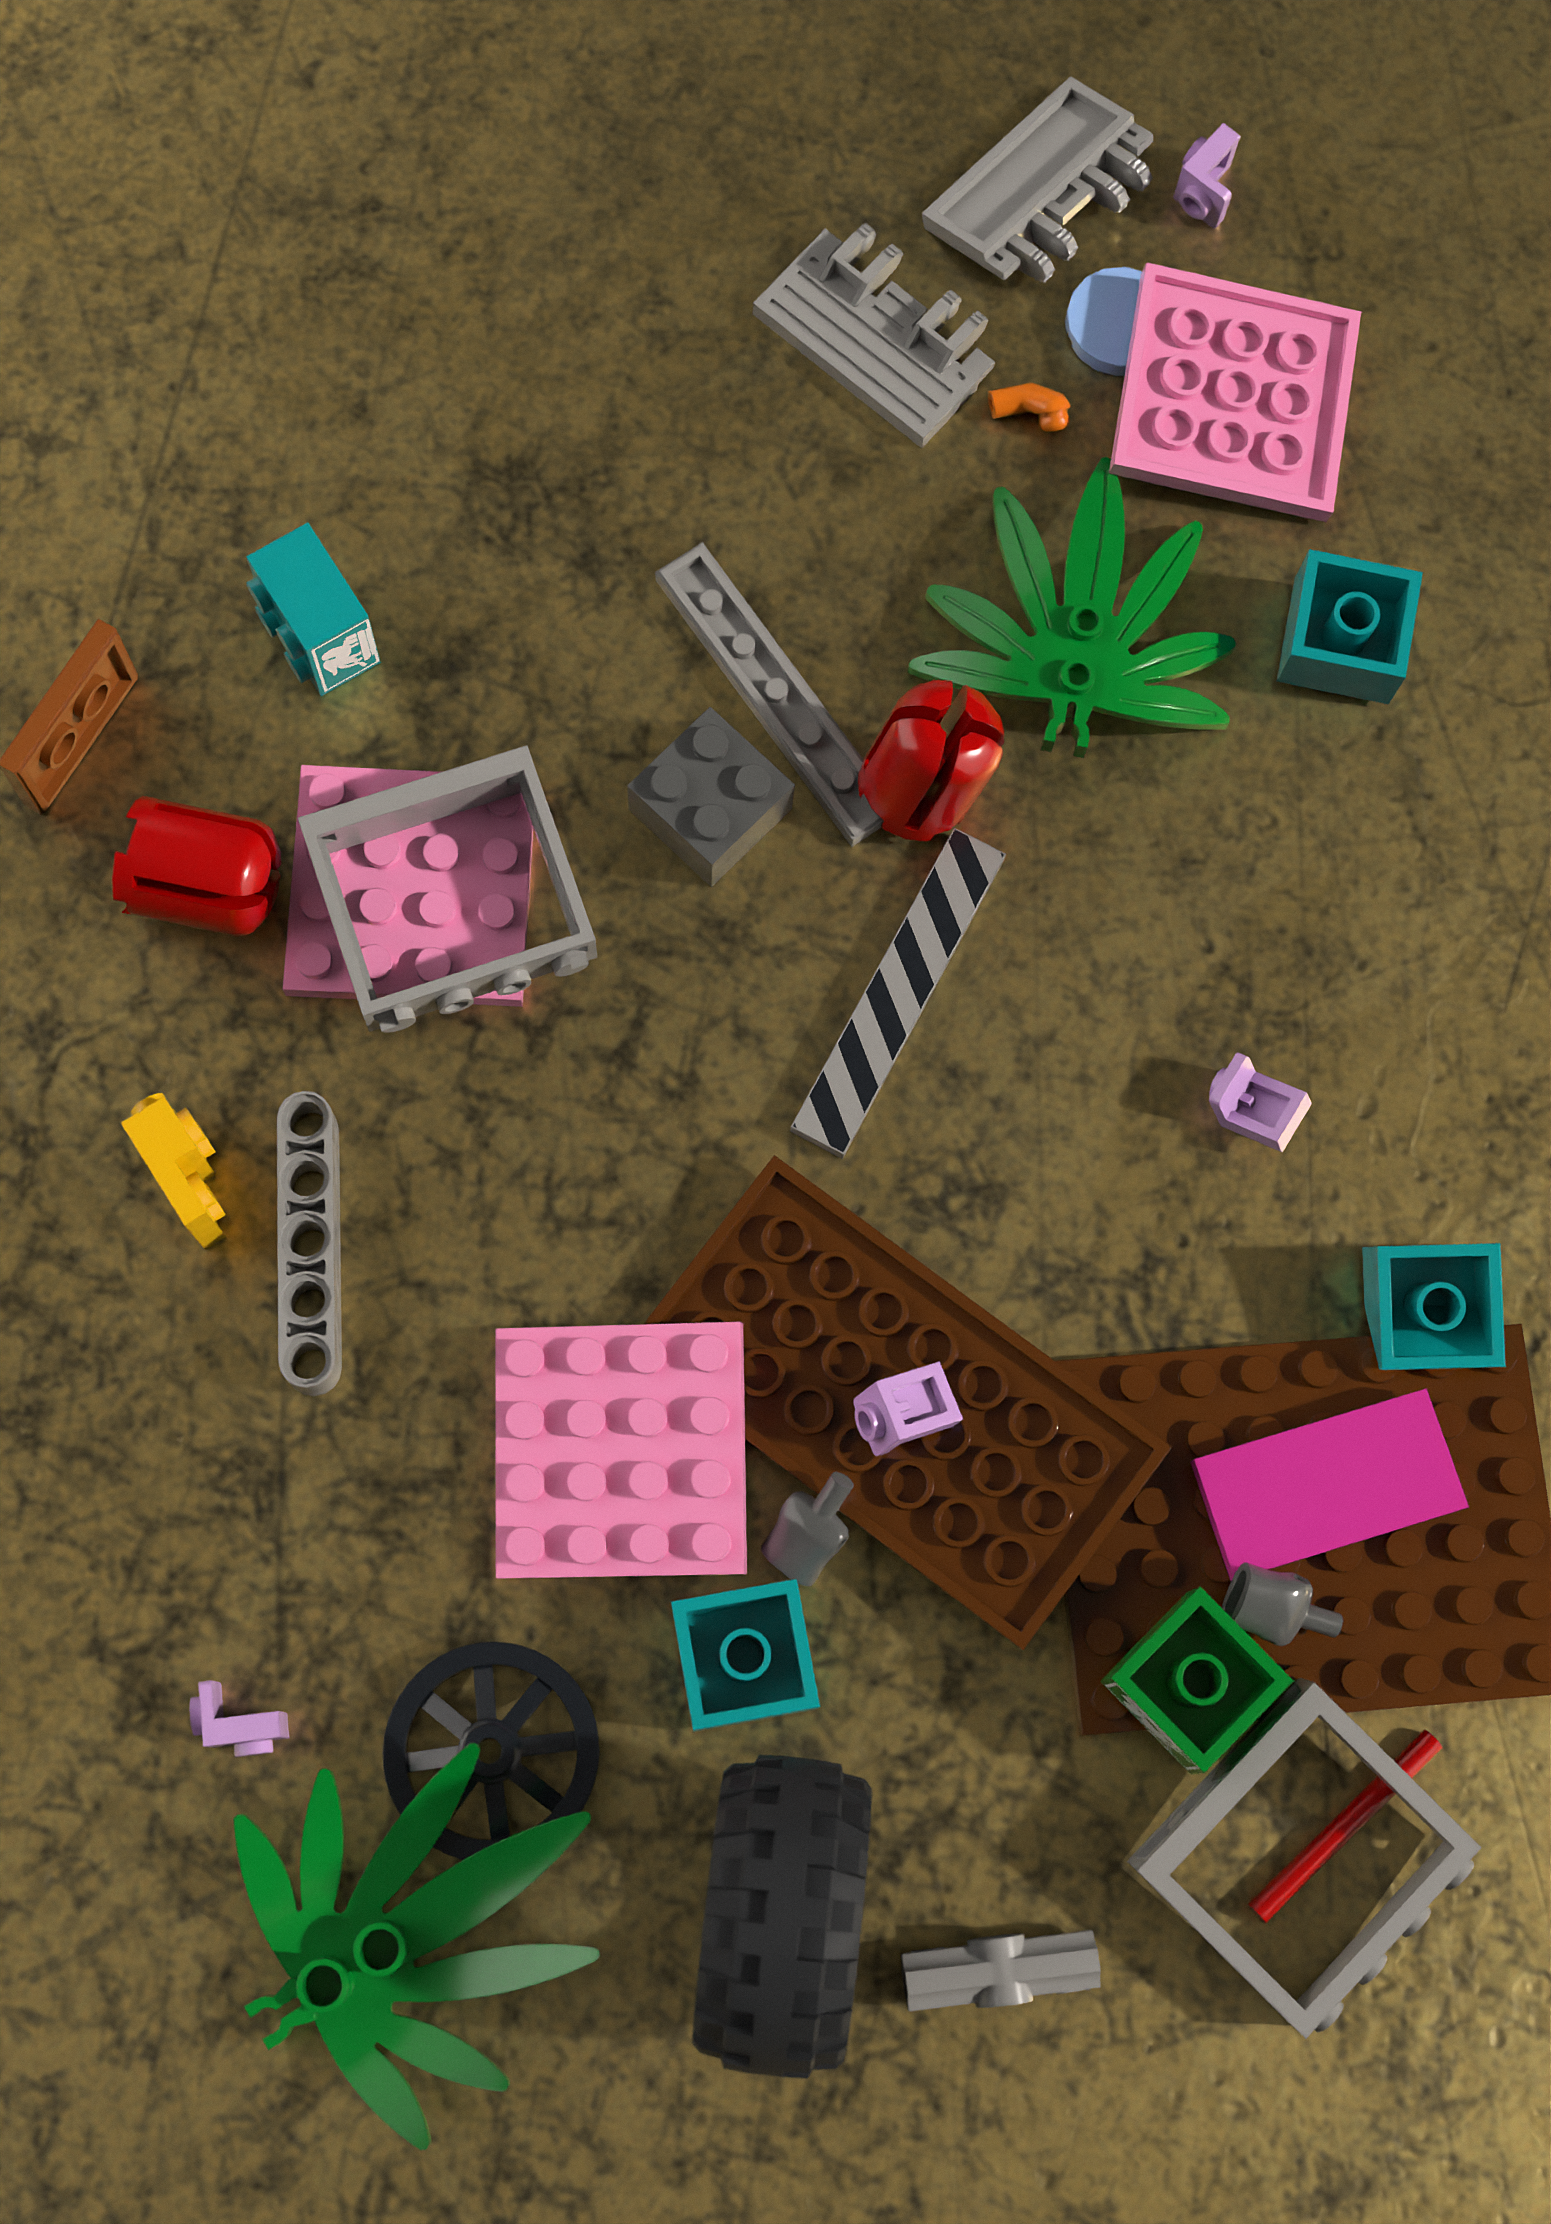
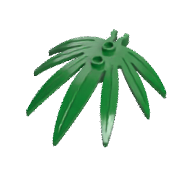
[908,457,1236,758]
[233,1743,600,2151]

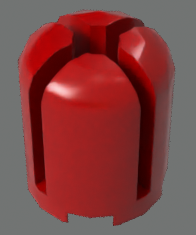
[858,680,1005,841]
[112,796,281,937]

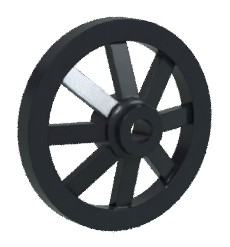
[383,1642,600,1860]

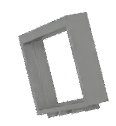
[298,745,597,1033]
[1127,1677,1482,2038]

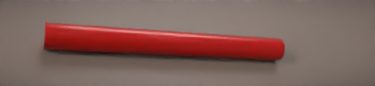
[1247,1730,1442,1924]

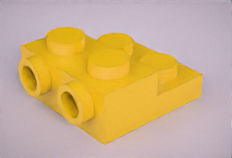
[121,1093,226,1250]

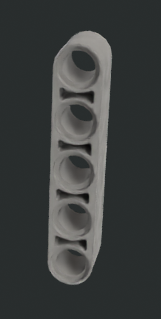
[277,1091,342,1396]

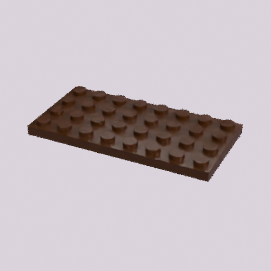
[644,1155,1172,1651]

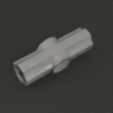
[900,1930,1101,2011]

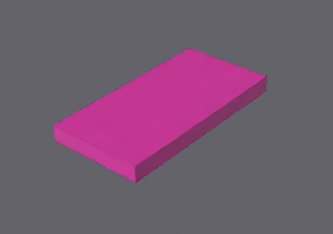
[1191,1388,1469,1581]

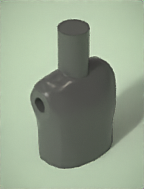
[761,1472,854,1586]
[1222,1562,1343,1646]

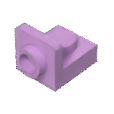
[853,1362,963,1456]

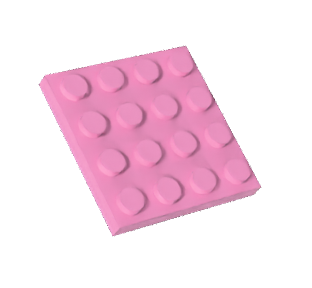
[1109,263,1361,522]
[283,765,534,1007]
[495,1322,747,1578]

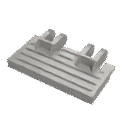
[922,76,1153,283]
[753,223,995,448]

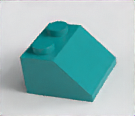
[1362,1243,1506,1370]

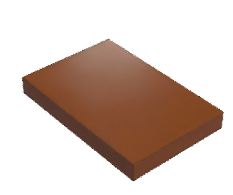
[0,618,139,815]

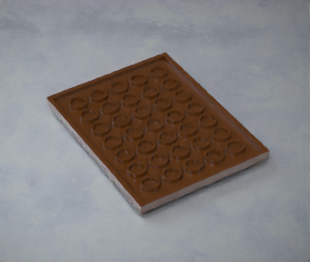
[1056,1324,1551,1736]

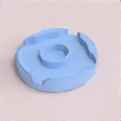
[1065,267,1142,376]

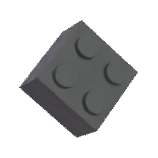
[627,707,795,887]

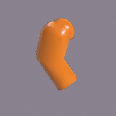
[988,383,1070,432]

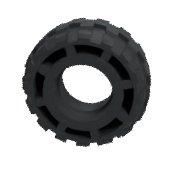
[692,1755,872,2079]

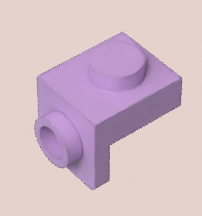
[1173,123,1240,228]
[1209,1053,1312,1152]
[190,1680,289,1757]

